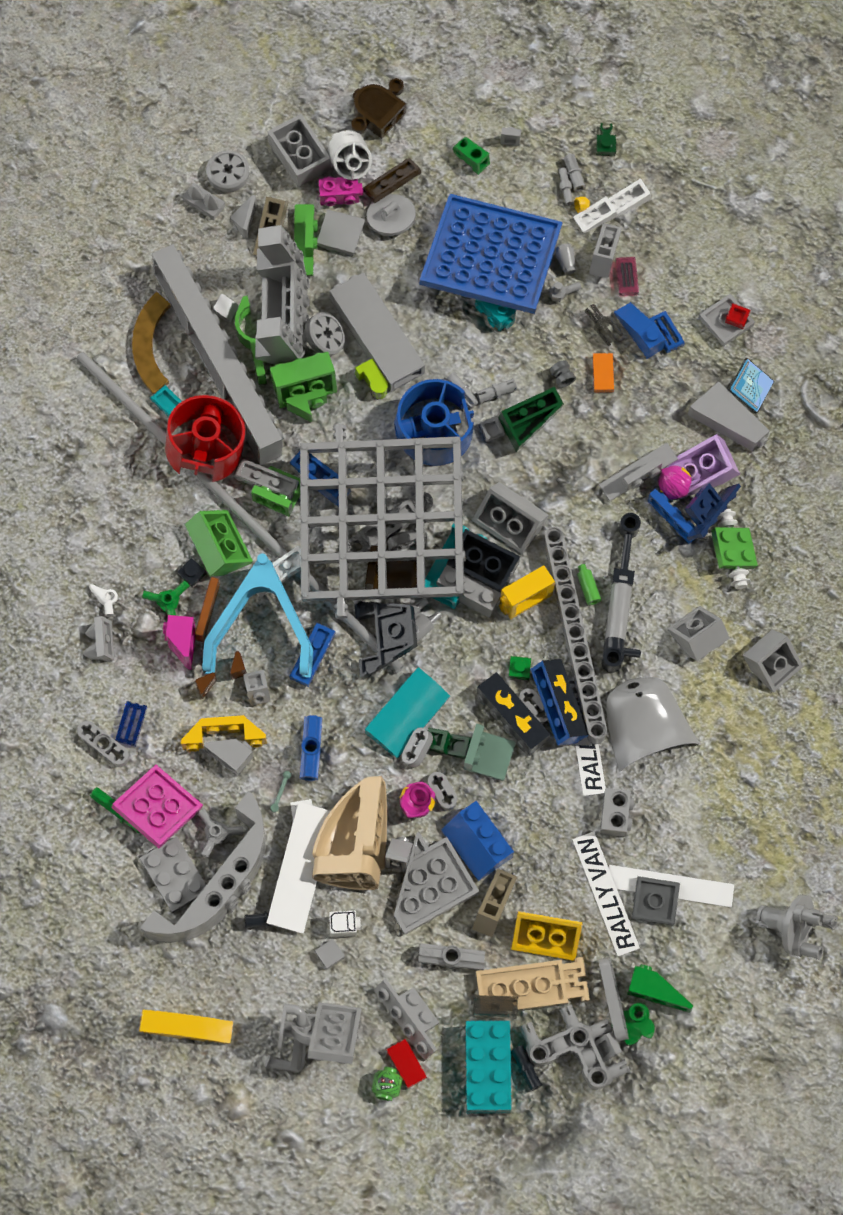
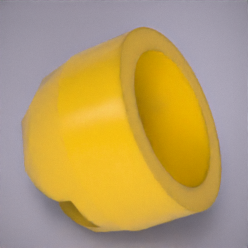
[574,197,590,213]

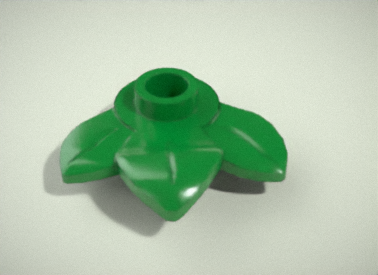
[611,1003,655,1046]

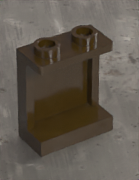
[365,545,417,590]

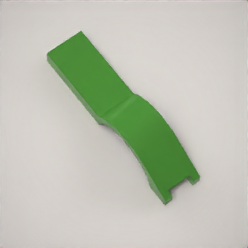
[235,295,267,385]

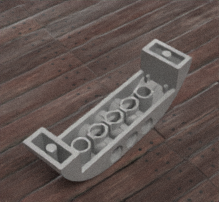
[140,791,266,943]

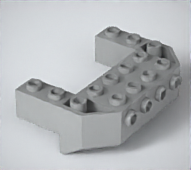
[255,225,310,364]

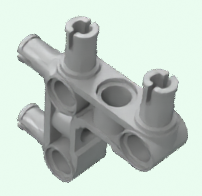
[519,1005,630,1090]

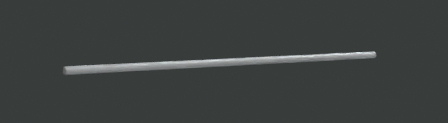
[77,352,404,673]

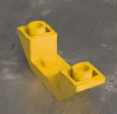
[181,715,267,752]

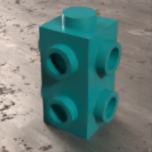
[475,299,516,331]

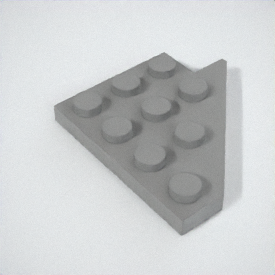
[394,832,479,935]

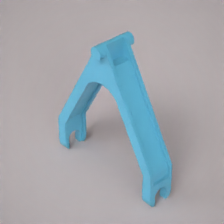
[202,553,313,677]

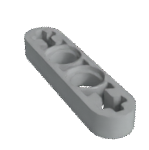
[599,957,629,1042]

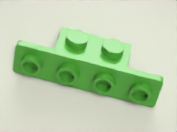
[294,204,318,276]

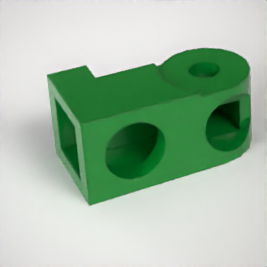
[452,137,490,175]

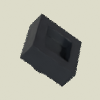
[177,558,207,588]

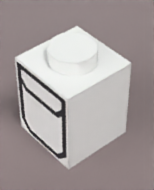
[329,911,361,938]

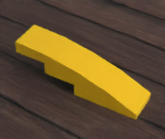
[139,1009,233,1044]

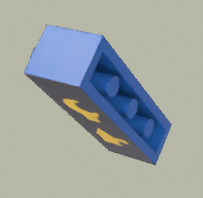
[530,659,588,746]

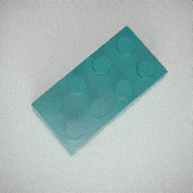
[465,1021,512,1114]

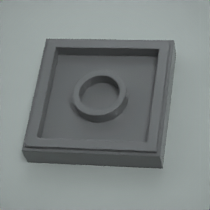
[631,876,680,926]

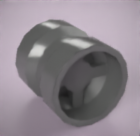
[550,360,576,388]

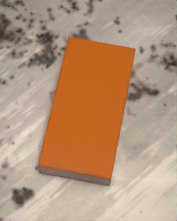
[592,353,614,393]

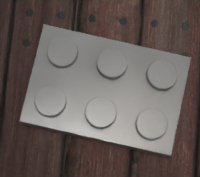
[140,836,206,914]

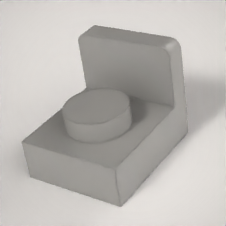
[243,670,270,706]

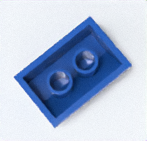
[441,801,514,882]

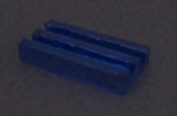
[115,701,148,747]

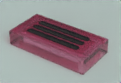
[615,257,639,296]

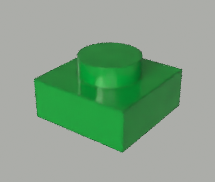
[508,656,531,680]

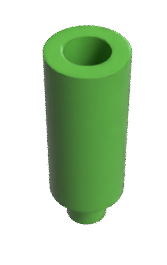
[577,564,601,606]

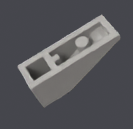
[589,223,622,278]

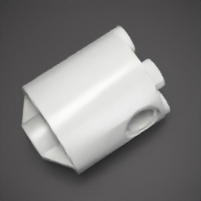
[328,130,372,180]

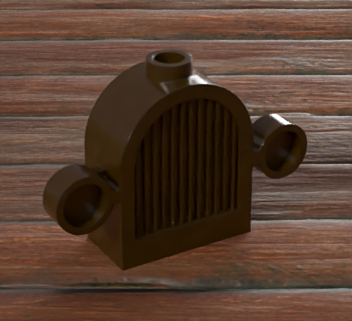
[351,78,406,139]

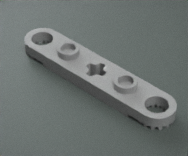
[348,492,433,553]

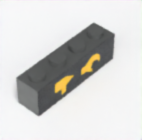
[476,672,551,755]

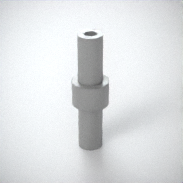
[559,168,573,206]

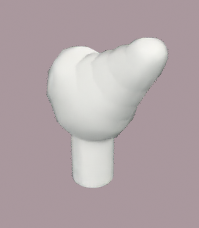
[89,584,118,617]

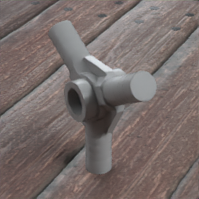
[198,809,243,858]

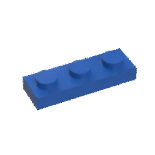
[647,489,695,544]
[289,623,336,687]

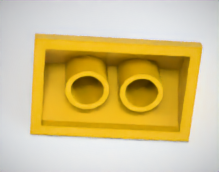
[511,911,582,961]

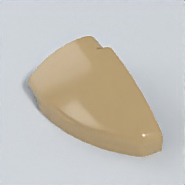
[312,776,387,890]

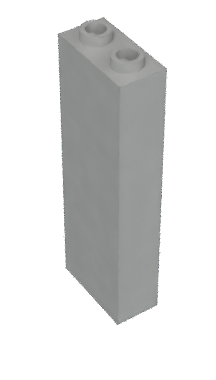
[329,272,425,392]

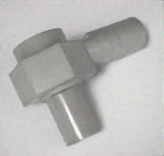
[549,282,582,302]

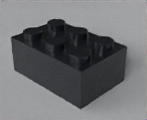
[446,529,521,593]

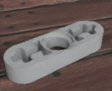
[77,721,129,767]

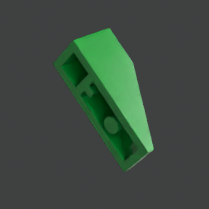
[627,964,693,1013]

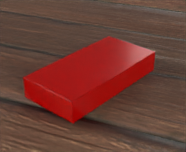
[386,1039,427,1089]

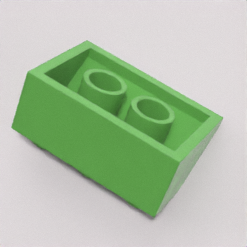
[270,352,337,408]
[185,510,253,577]

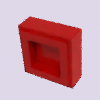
[725,303,751,329]

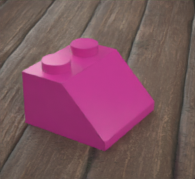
[163,615,196,670]

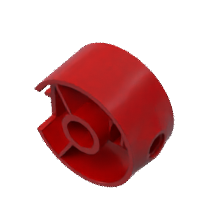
[165,395,245,482]

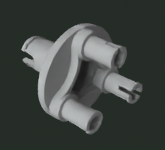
[756,894,838,960]

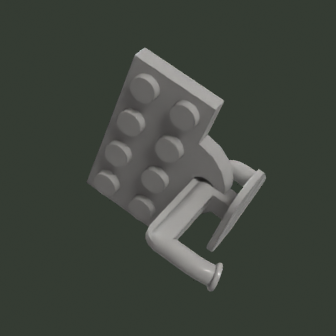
[264,1002,362,1072]

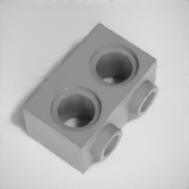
[600,788,634,837]

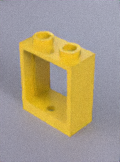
[499,565,555,620]

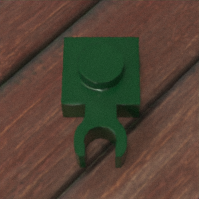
[596,123,616,156]

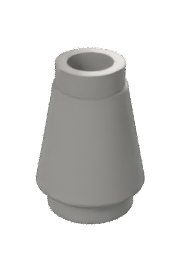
[555,244,576,275]

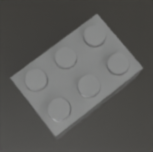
[268,114,331,187]

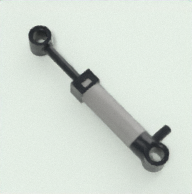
[601,513,641,673]

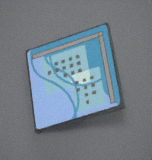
[728,358,775,413]

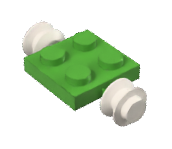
[711,509,758,589]

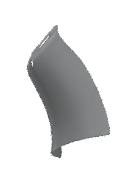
[607,677,701,772]

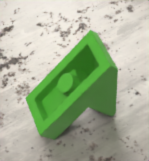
[286,388,327,422]

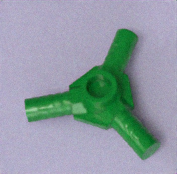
[142,580,190,616]

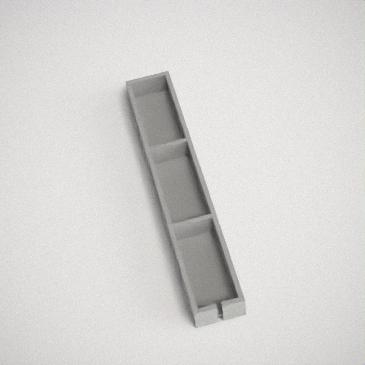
[152,244,284,466]

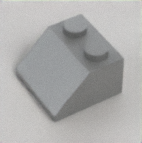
[667,606,730,661]
[743,629,803,692]

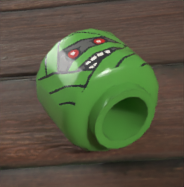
[371,1067,403,1101]

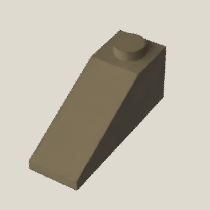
[253,197,289,255]
[472,869,517,937]

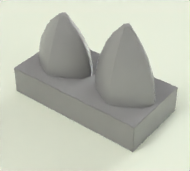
[182,183,226,220]
[83,616,114,662]

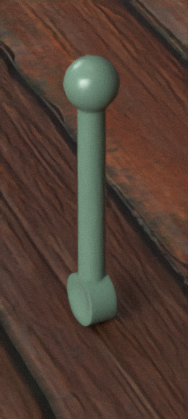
[270,771,291,813]

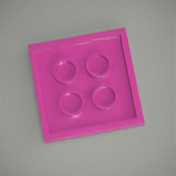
[112,765,203,849]

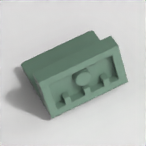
[464,724,515,781]

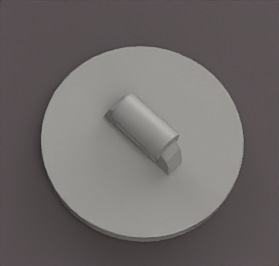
[367,194,416,236]

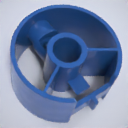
[394,379,474,466]

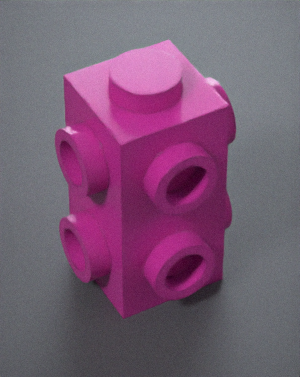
[319,177,363,207]

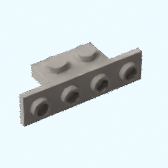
[599,443,678,502]
[374,979,439,1061]

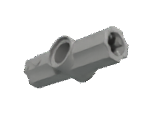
[418,943,485,970]

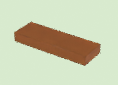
[195,577,220,642]

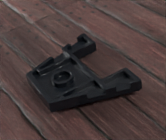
[354,600,418,679]

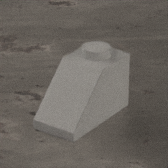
[203,739,253,776]
[386,837,413,872]

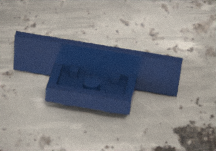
[685,483,741,541]

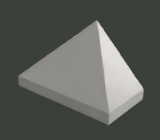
[230,195,257,239]

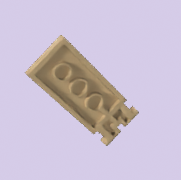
[476,957,590,1016]

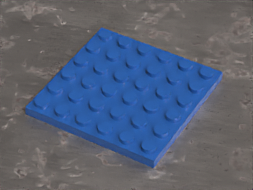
[419,193,563,314]

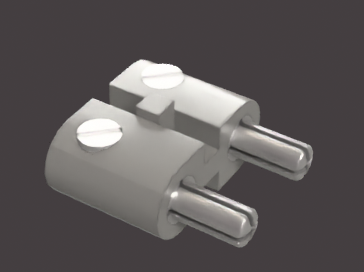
[408,598,442,642]

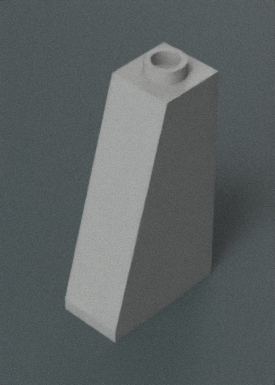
[688,382,770,451]

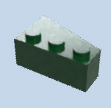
[498,386,564,452]

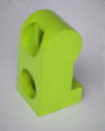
[355,359,388,399]

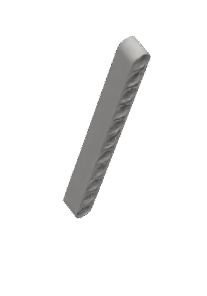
[544,527,607,744]

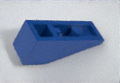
[614,302,666,359]
[289,451,351,506]

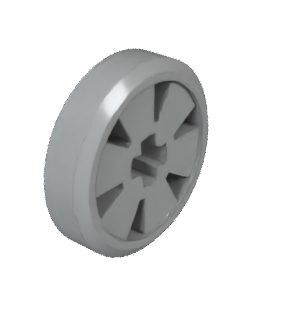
[206,150,250,192]
[305,313,345,356]

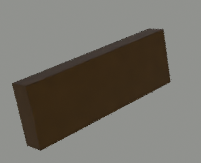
[363,158,421,203]

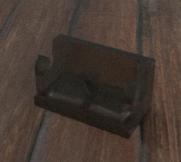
[473,995,518,1019]

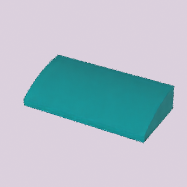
[365,667,450,759]

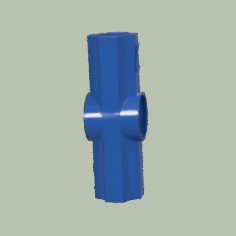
[300,715,323,781]

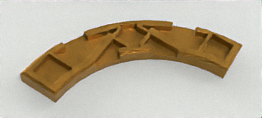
[132,291,171,395]

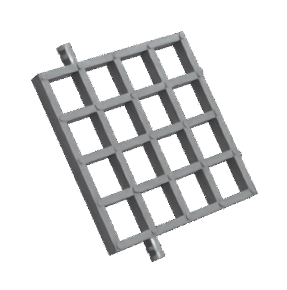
[300,424,466,619]

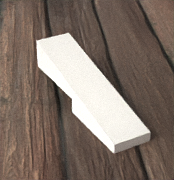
[573,178,652,234]

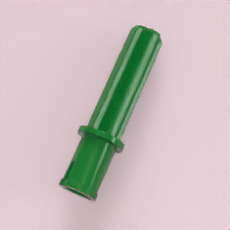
[90,787,140,834]

